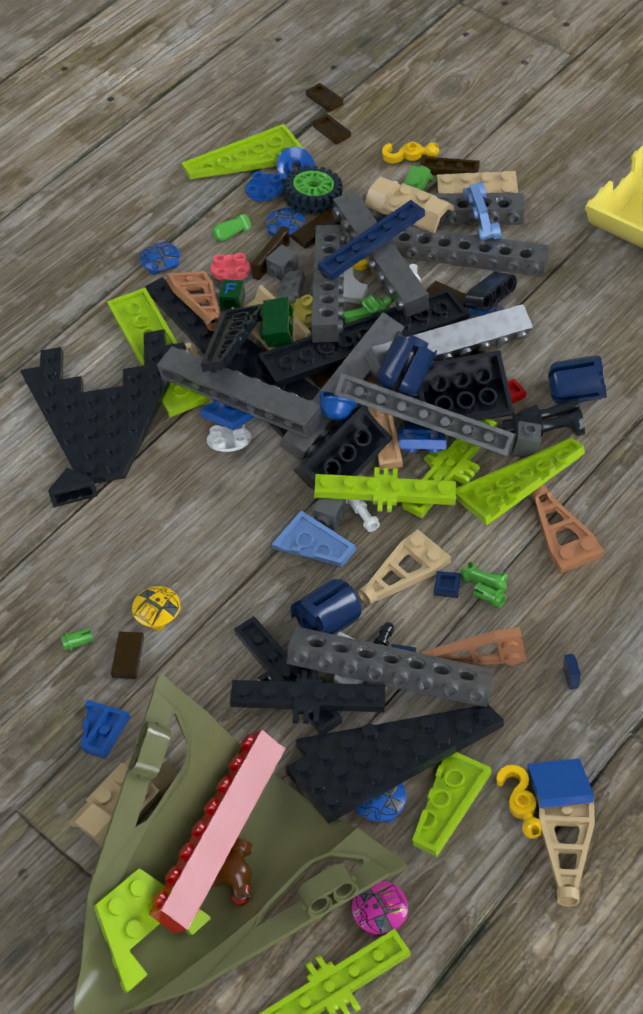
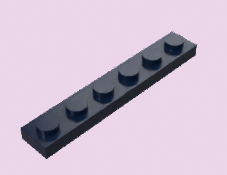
[318,200,425,280]

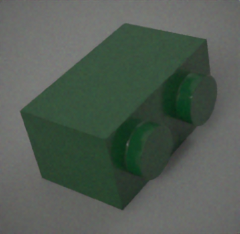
[260,297,294,348]

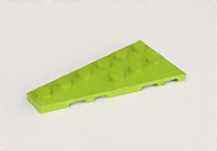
[456,437,585,526]

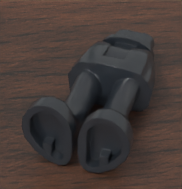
[503,398,585,437]

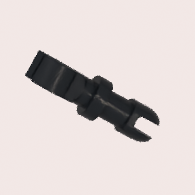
[374,622,394,646]

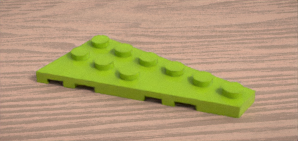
[181,124,304,180]

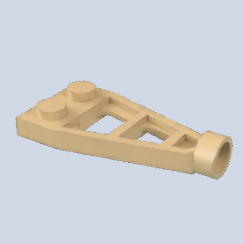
[358,529,451,606]
[539,799,595,907]

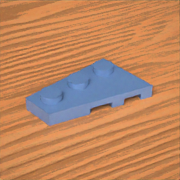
[271,510,357,567]

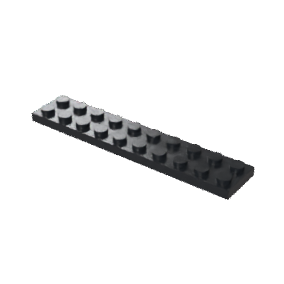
[258,288,469,387]

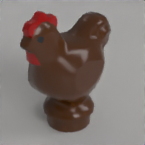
[211,838,253,906]

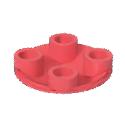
[210,253,251,281]

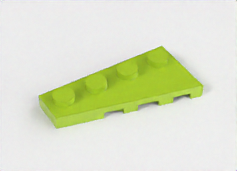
[412,752,492,857]

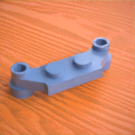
[463,182,502,241]

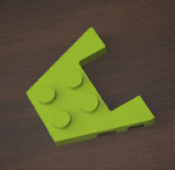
[93,868,211,993]

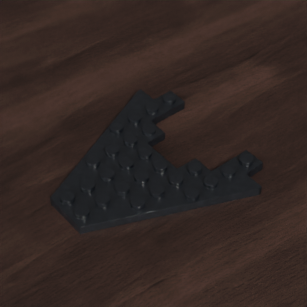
[21,329,187,483]

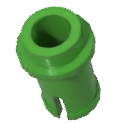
[473,582,506,608]
[61,627,93,651]

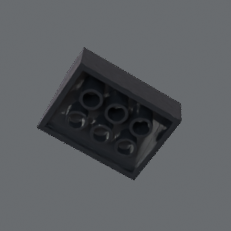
[415,350,515,430]

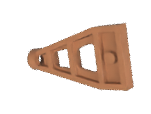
[166,271,220,331]
[529,485,605,574]
[422,627,527,666]

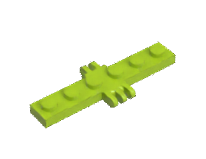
[402,419,497,518]
[314,467,456,512]
[259,929,411,1014]

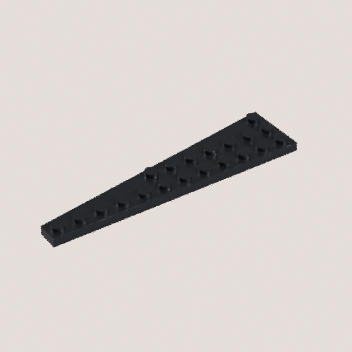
[145,277,320,438]

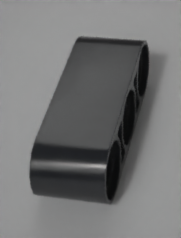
[465,271,517,311]

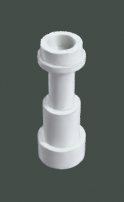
[346,499,380,532]

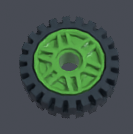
[284,166,343,215]

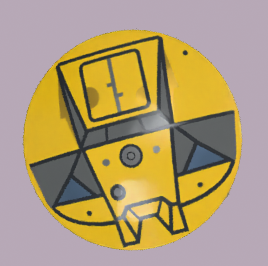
[132,586,181,630]

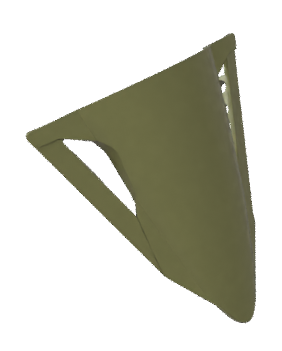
[74,675,407,1014]

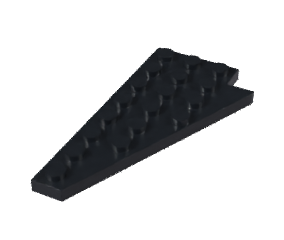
[286,705,504,824]

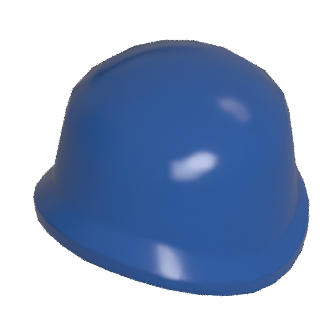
[320,391,358,421]

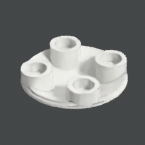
[207,424,251,452]

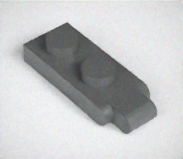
[278,271,306,304]

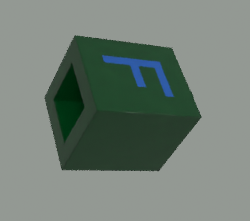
[219,279,245,312]

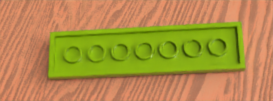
[107,288,210,417]

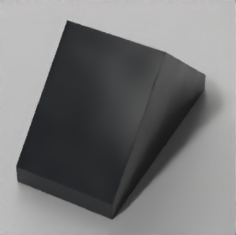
[48,468,98,508]

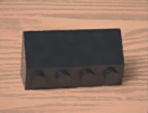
[293,405,393,491]

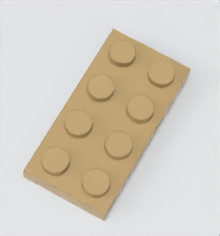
[437,171,518,193]

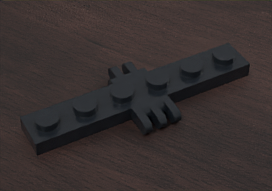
[234,616,343,735]
[230,669,386,724]

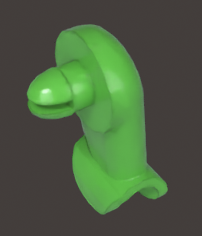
[212,214,251,242]
[361,295,394,314]
[461,561,508,592]

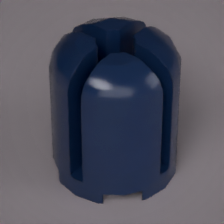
[377,331,437,397]
[548,355,607,404]
[290,579,362,635]

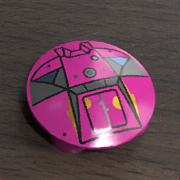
[352,881,408,937]

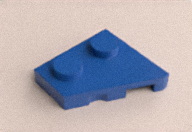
[81,700,131,759]

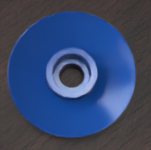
[277,147,315,181]

